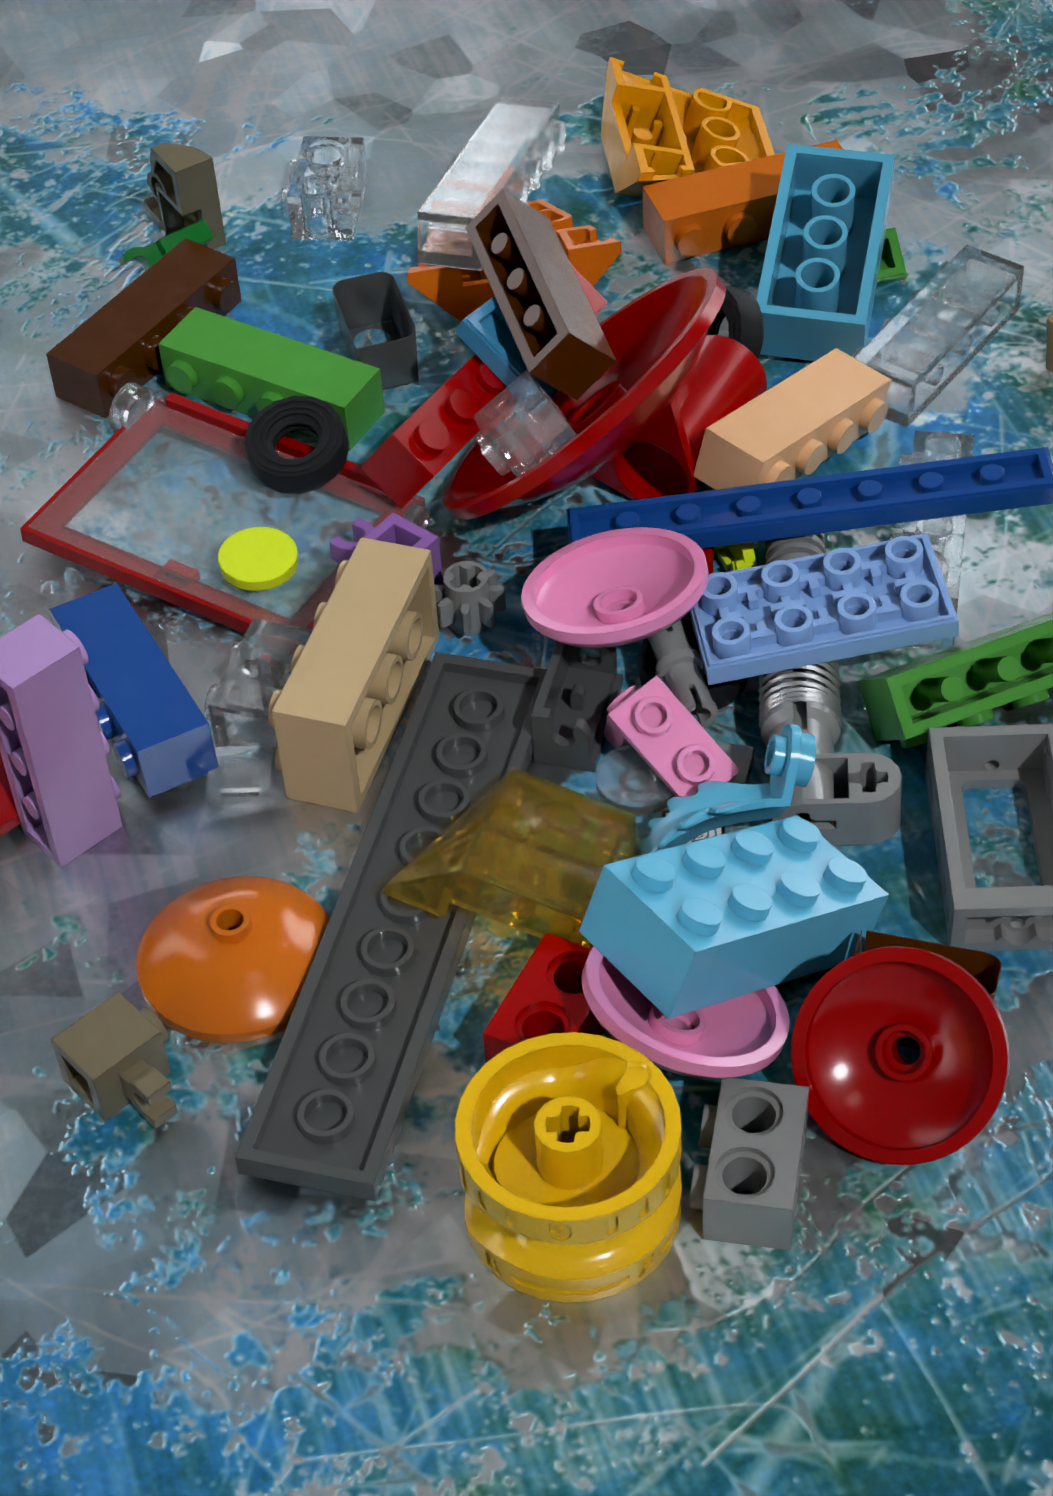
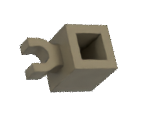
[51,991,178,1129]

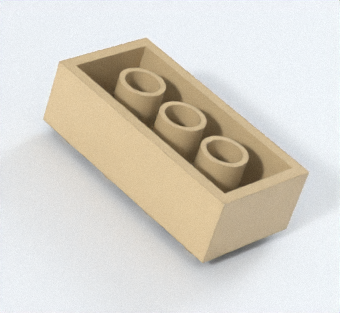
[268,537,440,813]

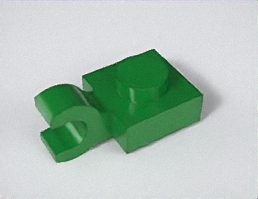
[118,219,214,271]

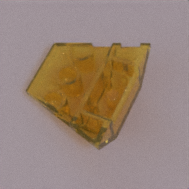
[383,768,636,948]

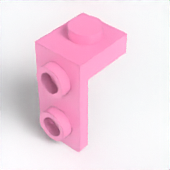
[604,675,738,797]

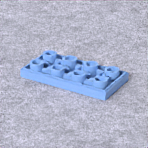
[689,533,959,685]

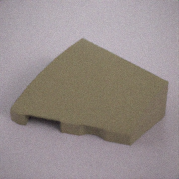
[144,143,226,249]

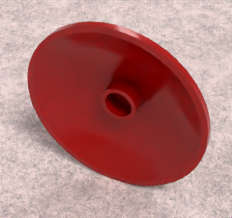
[442,268,767,520]

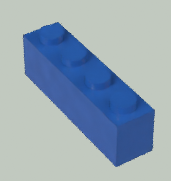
[49,583,219,798]

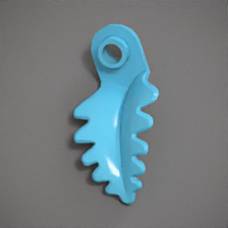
[638,724,816,855]

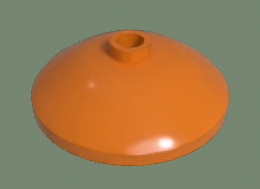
[136,876,330,1043]

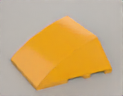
[600,57,775,196]

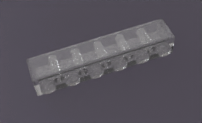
[417,97,567,271]

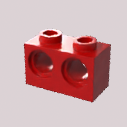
[483,932,605,1063]

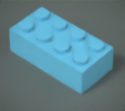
[756,144,895,363]
[579,815,889,1019]

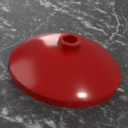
[791,946,1010,1165]

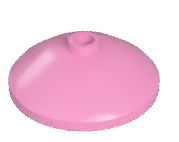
[521,527,709,648]
[582,946,790,1080]

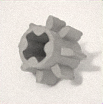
[435,561,506,636]

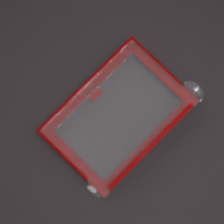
[20,382,429,654]

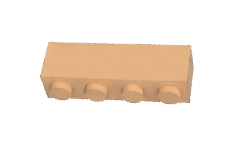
[694,348,892,490]

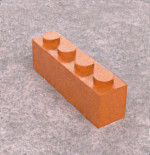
[642,140,844,264]

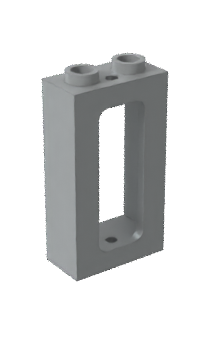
[925,724,1053,951]

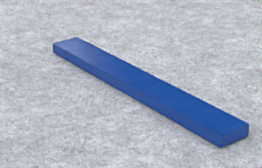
[566,447,1053,549]

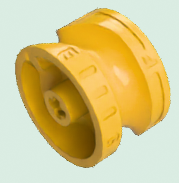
[455,1032,682,1303]

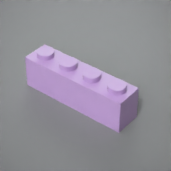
[0,613,123,868]

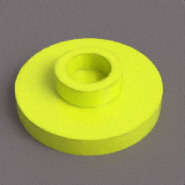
[218,527,299,591]

